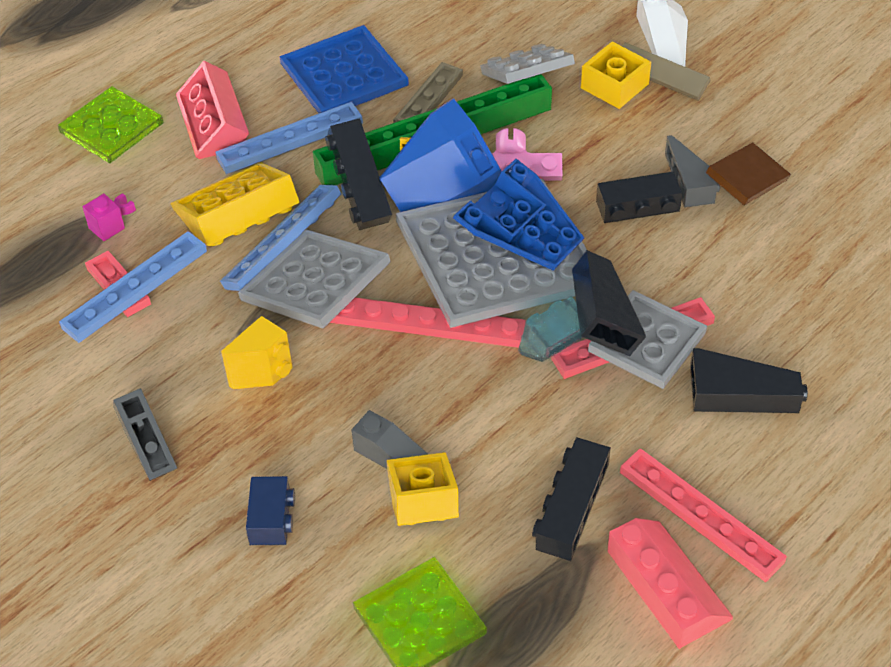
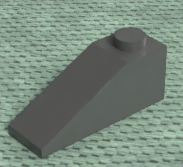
[665,135,720,208]
[113,388,177,481]
[351,410,428,469]

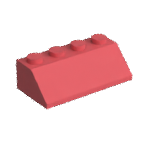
[176,61,249,159]
[607,518,733,649]

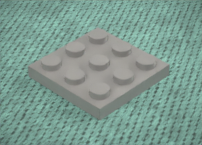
[480,44,575,84]
[588,290,707,389]

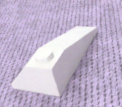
[636,0,688,67]

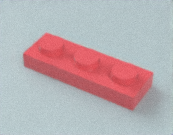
[85,251,151,318]

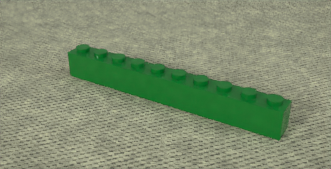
[312,74,552,185]

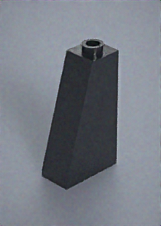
[572,250,646,356]
[690,348,808,413]

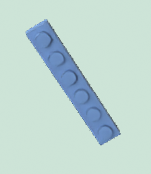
[215,102,363,174]
[220,185,341,291]
[59,231,207,343]

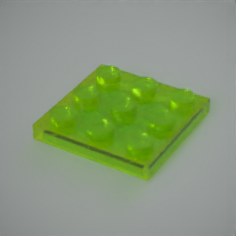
[58,86,164,163]
[353,557,487,667]

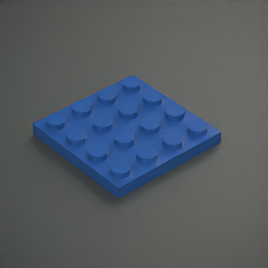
[279,25,409,114]

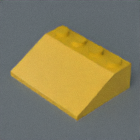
[170,162,300,247]

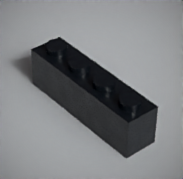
[325,118,392,230]
[532,437,611,561]

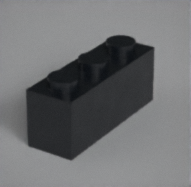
[596,171,682,223]

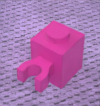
[82,193,136,242]

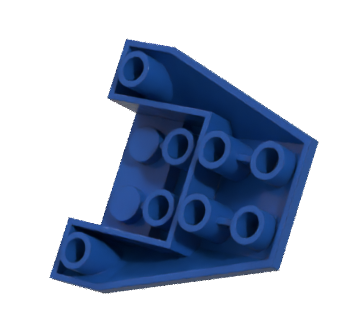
[379,98,501,212]
[453,159,584,271]

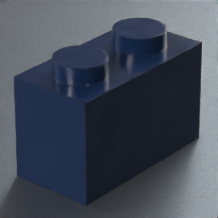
[246,476,295,545]

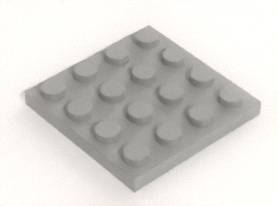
[238,230,390,328]

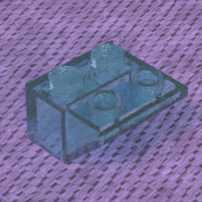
[518,296,583,362]

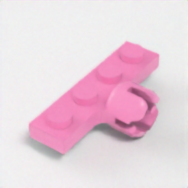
[492,128,562,181]

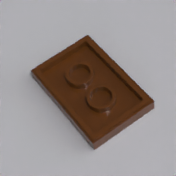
[706,142,791,206]

